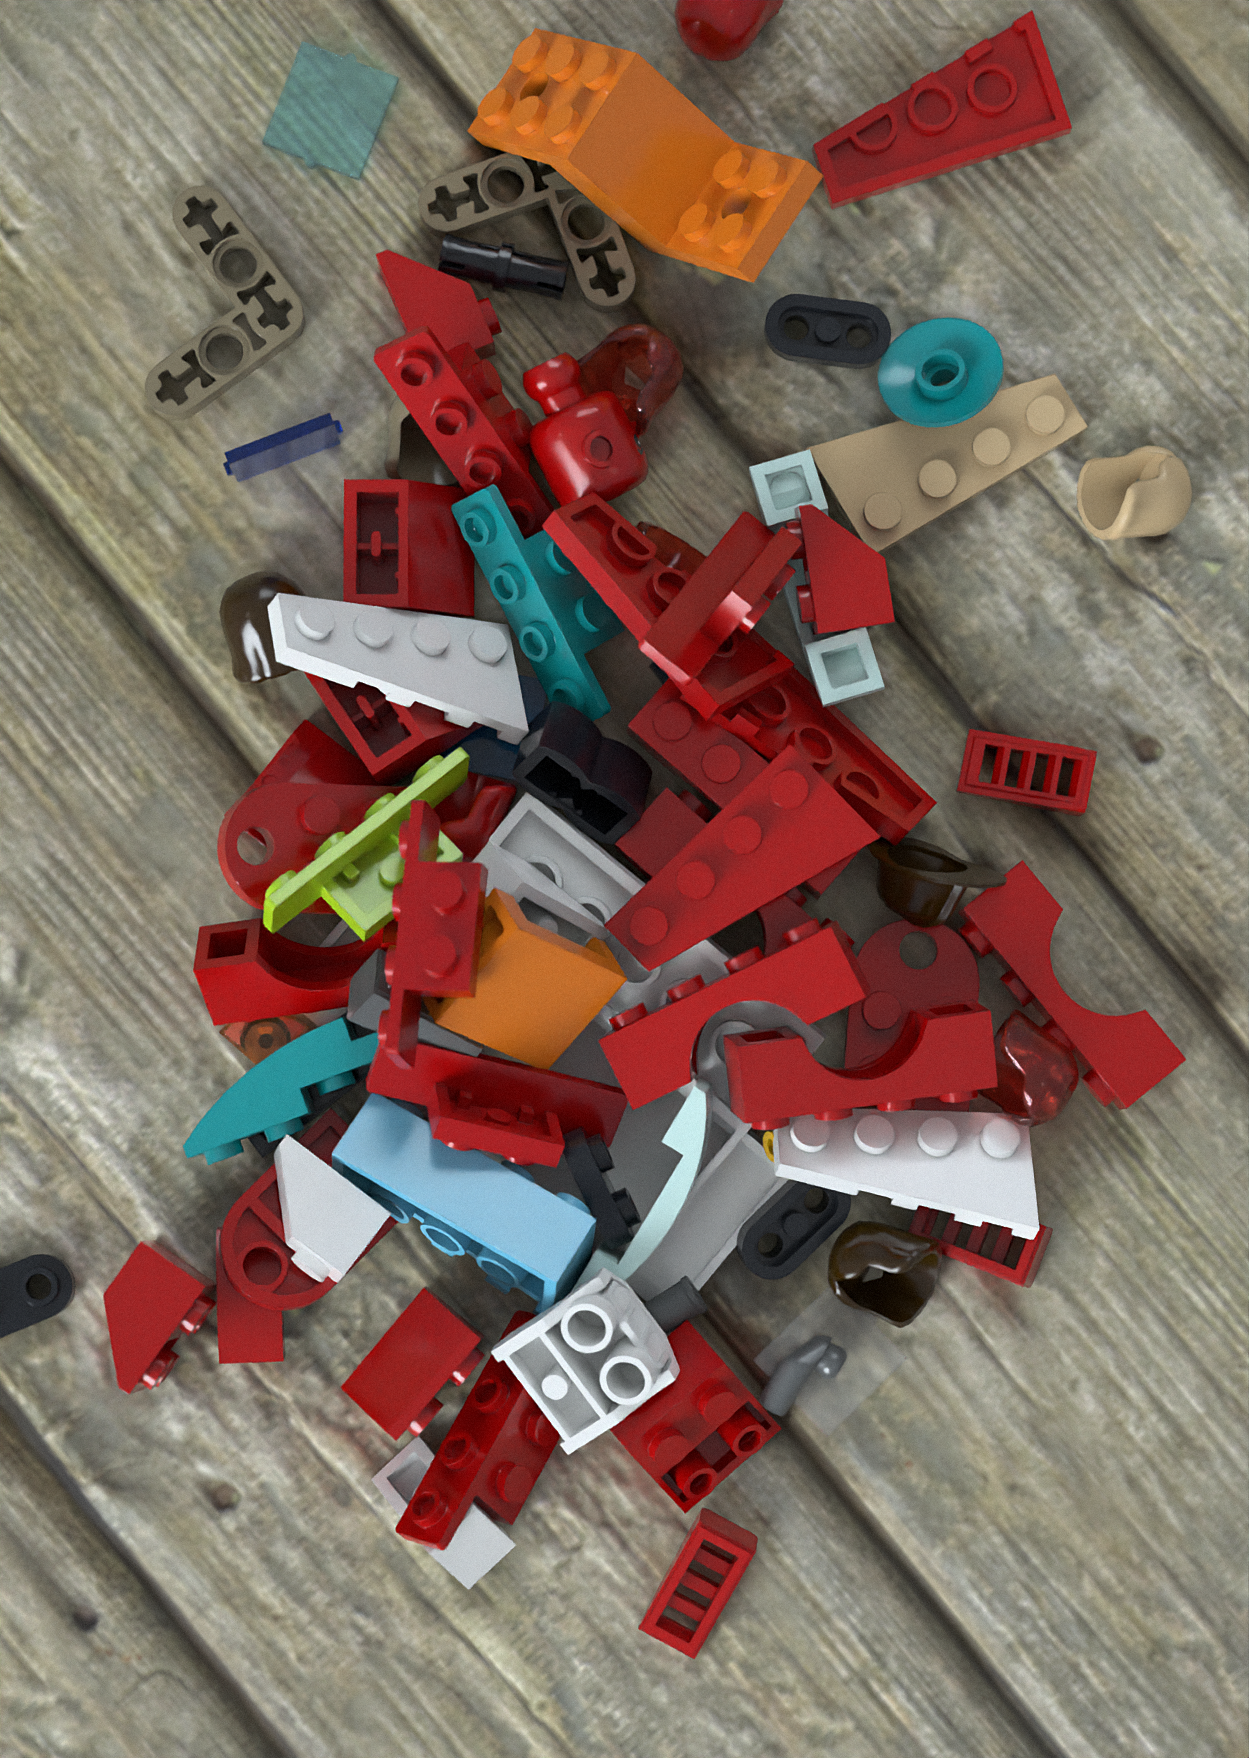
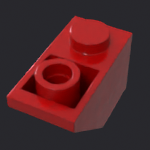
[786,504,895,635]

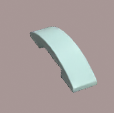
[749,449,885,707]
[571,1078,713,1292]

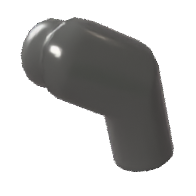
[758,1335,848,1416]

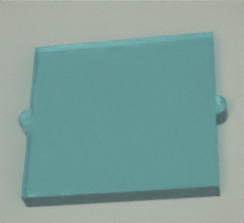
[262,41,399,181]

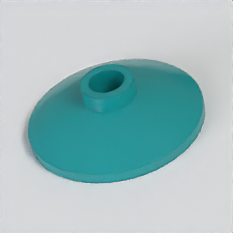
[878,317,1004,428]

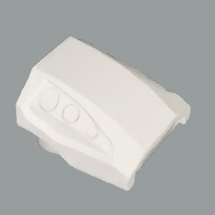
[491,1267,680,1455]

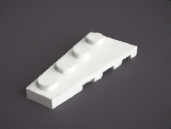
[268,593,529,745]
[772,1108,1040,1240]

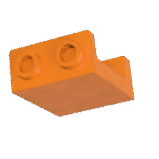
[422,887,628,1070]

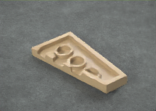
[806,374,1088,554]

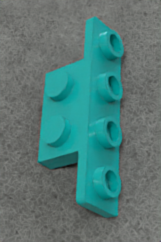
[451,484,625,721]

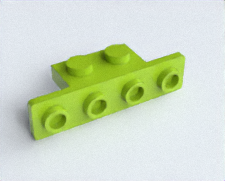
[263,747,470,942]

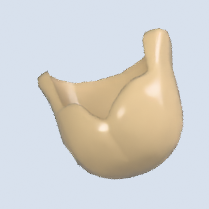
[1076,446,1193,540]

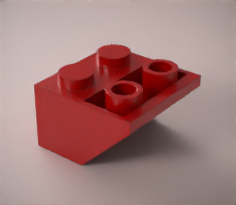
[343,479,475,618]
[303,671,483,786]
[103,1240,217,1395]
[340,1286,485,1441]
[610,1320,782,1514]

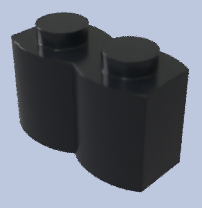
[512,700,653,844]

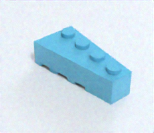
[332,1093,597,1316]

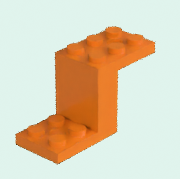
[467,28,823,283]

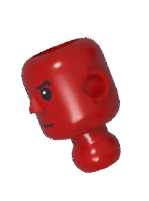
[522,352,649,507]

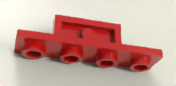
[373,325,555,539]
[638,511,802,686]
[378,800,488,1069]
[365,1041,628,1168]
[395,1310,561,1551]

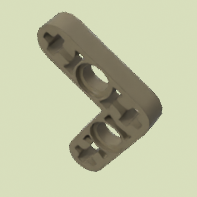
[418,153,636,313]
[145,185,305,421]

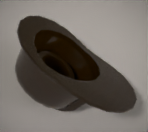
[868,836,1007,928]

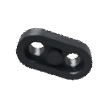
[764,294,891,369]
[562,1126,641,1250]
[736,1179,851,1280]
[0,1254,76,1339]

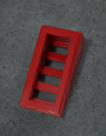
[956,729,1097,817]
[908,1205,1053,1288]
[638,1508,758,1660]

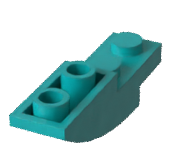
[183,1017,379,1165]

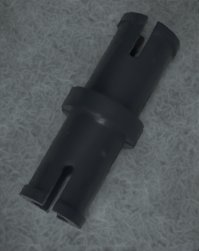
[438,234,570,301]

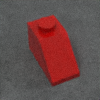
[375,250,502,360]

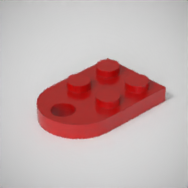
[217,782,408,915]
[843,919,980,1112]
[219,1108,399,1311]

